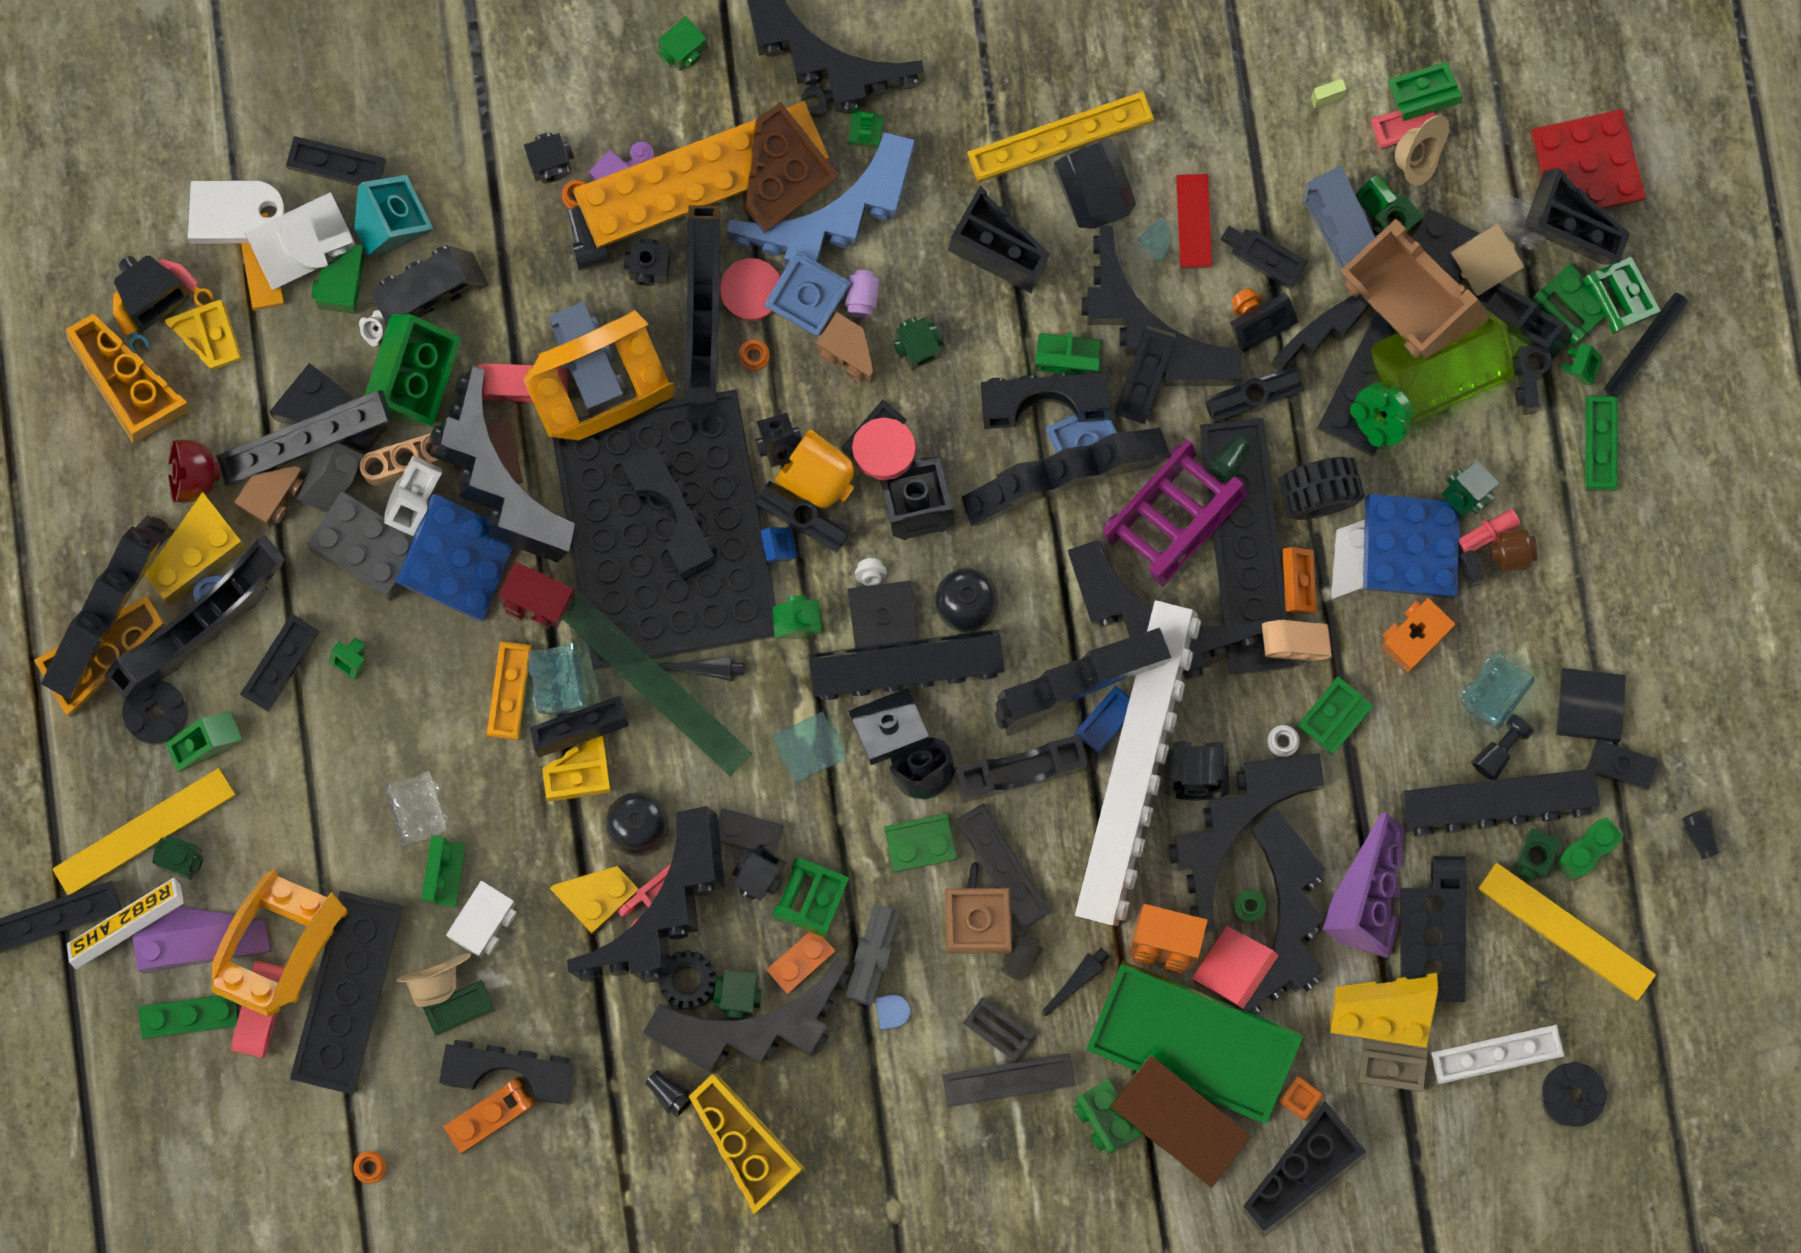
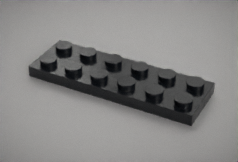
[290,891,404,1095]

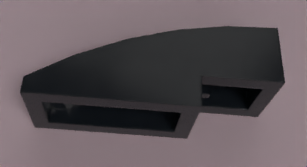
[1475,283,1572,360]

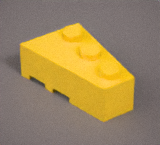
[145,492,246,606]
[1330,973,1438,1048]

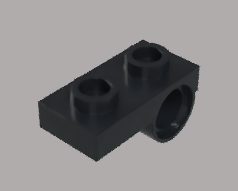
[1511,345,1551,415]

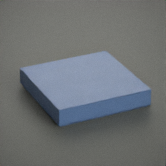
[764,251,850,337]
[1045,415,1117,453]

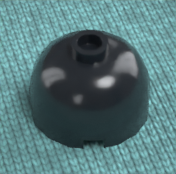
[935,568,998,633]
[889,737,955,800]
[605,792,669,857]

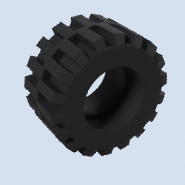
[1278,457,1365,520]

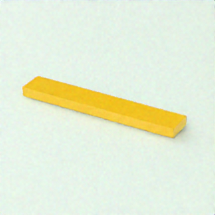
[967,91,1154,183]
[52,768,236,895]
[1477,862,1656,1002]

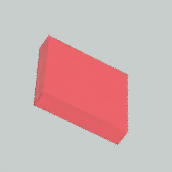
[1191,926,1279,1009]

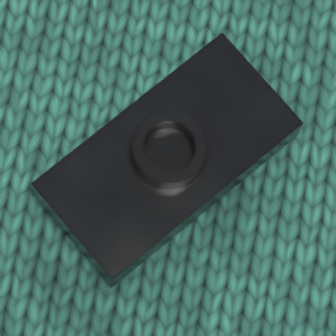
[1587,740,1658,791]

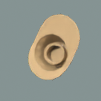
[1395,115,1449,186]
[396,953,471,1007]

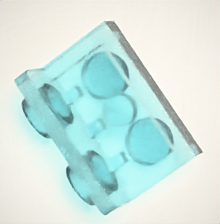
[528,644,586,715]
[1461,651,1535,731]

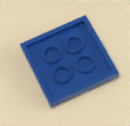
[395,494,513,621]
[1363,494,1459,598]

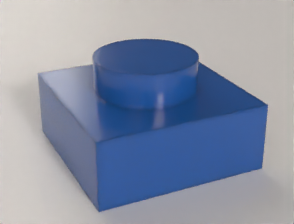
[760,527,797,562]

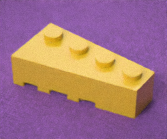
[689,1073,805,1215]

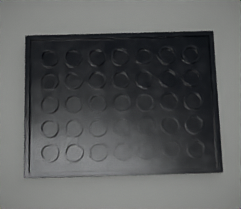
[552,389,776,670]

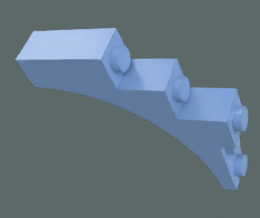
[727,132,914,267]

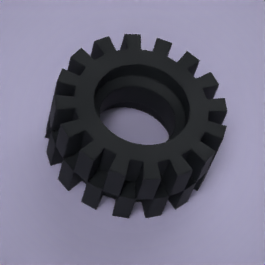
[658,950,717,1010]

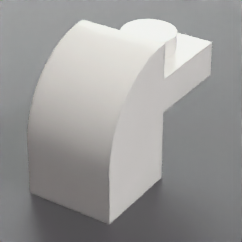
[276,218,353,270]
[384,456,442,536]

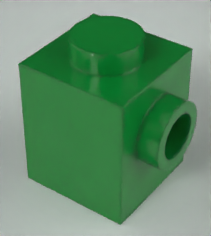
[658,16,708,71]
[772,595,822,639]

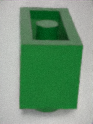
[311,245,366,314]
[165,711,242,772]

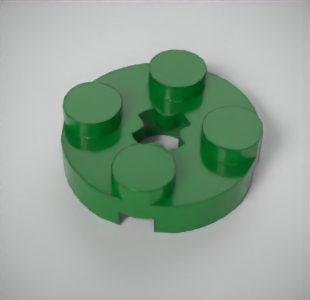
[1350,382,1414,447]

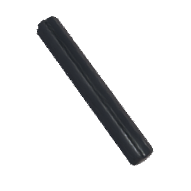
[1604,292,1688,397]

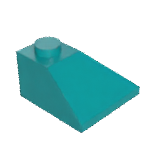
[354,175,434,256]

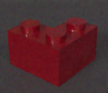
[498,561,575,629]

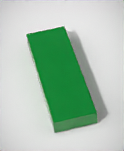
[1584,395,1618,491]

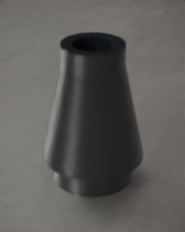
[1681,809,1719,859]
[645,1070,692,1117]

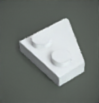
[1330,519,1365,601]

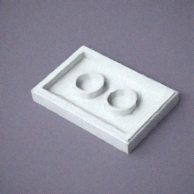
[245,192,356,290]

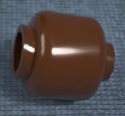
[1490,529,1537,572]

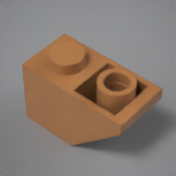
[816,312,873,383]
[234,466,305,528]

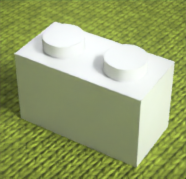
[446,881,517,959]

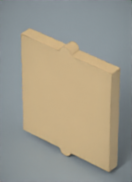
[1450,223,1524,296]

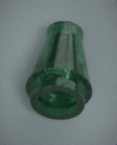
[1208,435,1251,483]

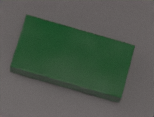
[423,980,495,1036]

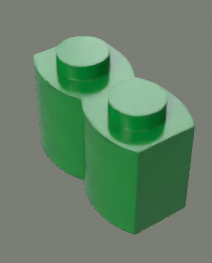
[1555,817,1623,881]

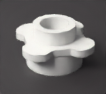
[359,310,387,346]

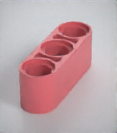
[478,364,570,403]
[231,960,285,1059]

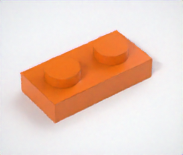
[1283,547,1317,615]
[766,932,836,995]

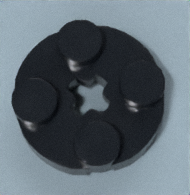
[122,680,188,745]
[1541,1062,1607,1127]

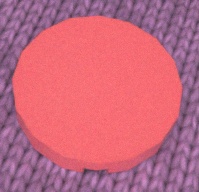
[720,258,780,321]
[852,418,916,481]

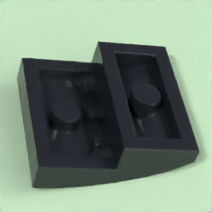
[1556,668,1626,742]

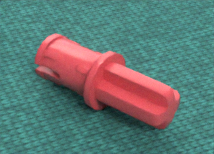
[1459,508,1521,552]

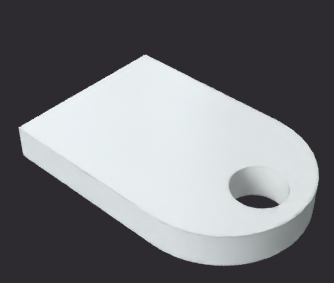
[188,181,285,244]

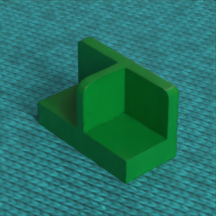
[1034,332,1101,375]

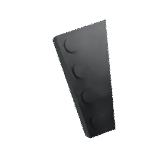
[1243,1101,1366,1238]

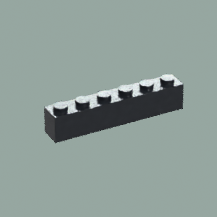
[808,629,1005,700]
[1400,768,1600,837]

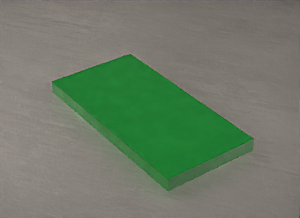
[1086,960,1303,1124]

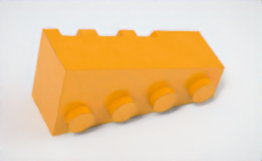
[66,314,188,444]
[34,595,166,717]

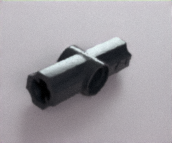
[1205,366,1304,423]
[755,480,851,553]

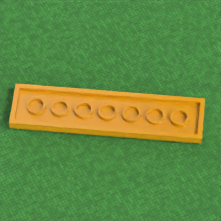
[573,101,829,249]

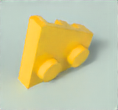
[165,299,243,370]
[542,735,611,802]
[550,866,639,934]

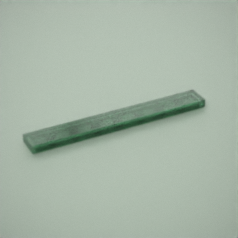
[562,580,753,778]

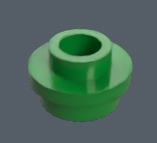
[1234,890,1266,922]

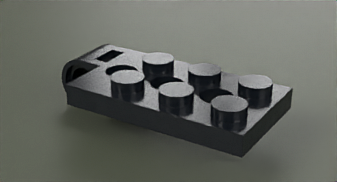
[1399,856,1466,1002]

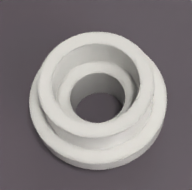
[855,558,887,586]
[1267,725,1300,757]

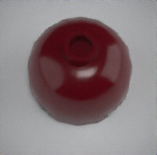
[168,440,220,503]

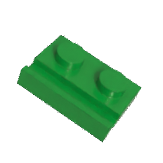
[1388,61,1463,121]
[1297,676,1374,755]
[884,813,957,873]

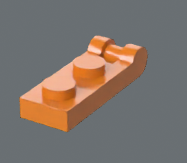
[443,1076,537,1155]

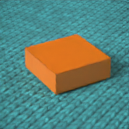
[1278,1075,1324,1121]

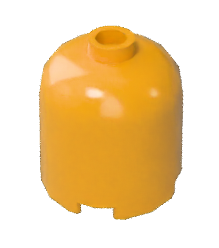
[774,429,855,509]

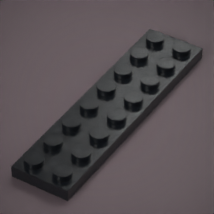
[1317,208,1480,457]
[1199,418,1294,675]

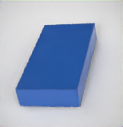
[1074,685,1130,755]

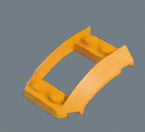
[523,310,674,440]
[212,868,347,1017]

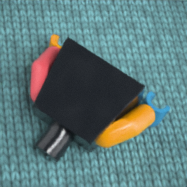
[113,256,213,355]

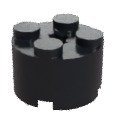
[1164,741,1229,801]

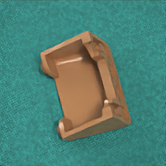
[1340,219,1490,359]

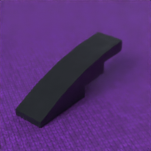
[1271,295,1371,371]

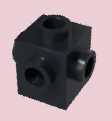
[624,239,671,286]
[755,412,802,467]

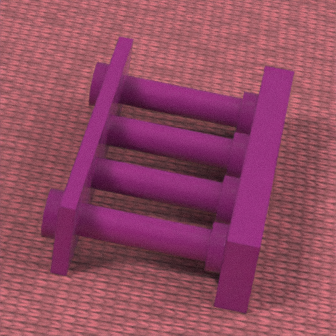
[1102,439,1248,587]

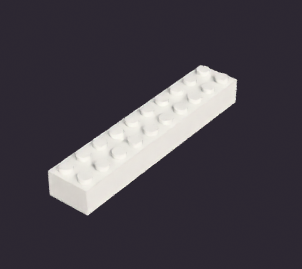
[1075,600,1201,926]

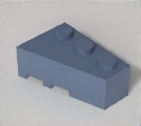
[1302,165,1378,269]
[548,301,627,415]

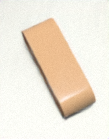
[359,433,448,486]
[1262,620,1332,661]

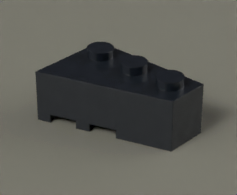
[1523,168,1630,265]
[948,185,1050,294]
[371,245,489,325]
[269,363,387,453]

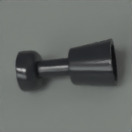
[1471,714,1534,780]

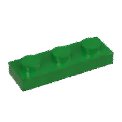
[138,996,239,1040]

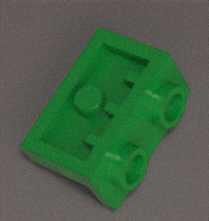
[421,835,466,908]
[1073,1079,1142,1155]

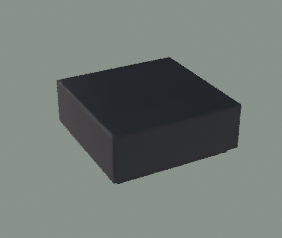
[1458,550,1484,588]

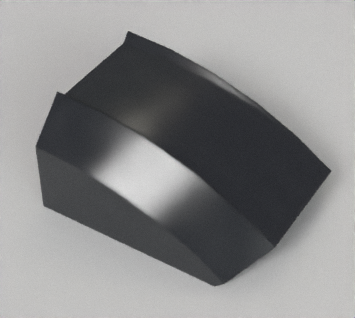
[1053,140,1136,229]
[880,457,955,540]

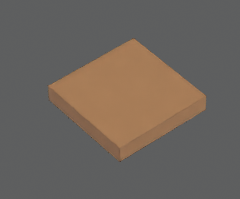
[945,888,1012,954]

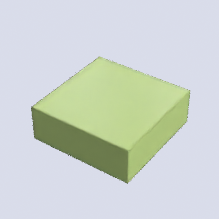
[1311,79,1347,108]

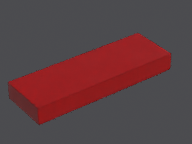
[1176,174,1212,269]

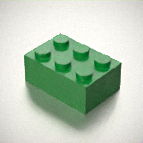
[365,314,462,427]

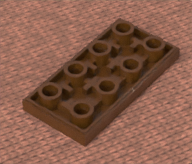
[1110,1055,1252,1188]

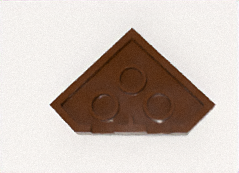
[745,102,839,234]

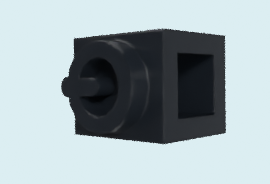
[524,132,574,184]
[732,845,787,901]

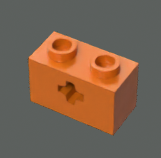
[1380,598,1455,674]

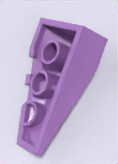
[1323,813,1404,957]
[133,907,271,974]

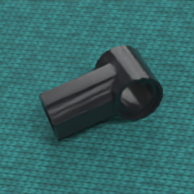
[567,206,610,271]

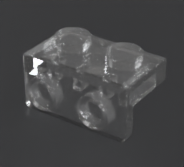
[1481,191,1546,250]
[384,771,448,847]

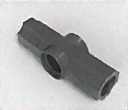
[846,904,900,1006]

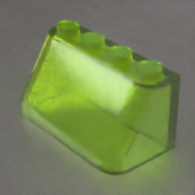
[1371,305,1515,424]

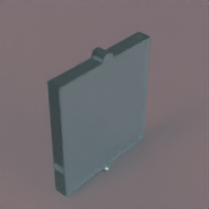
[772,711,846,783]

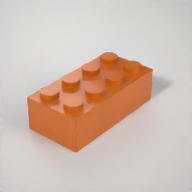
[1127,904,1208,975]

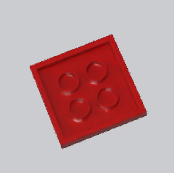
[1530,109,1646,210]

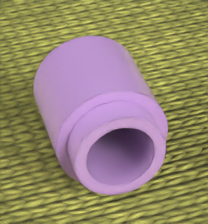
[845,270,880,318]

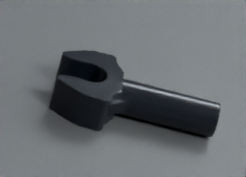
[800,84,833,117]

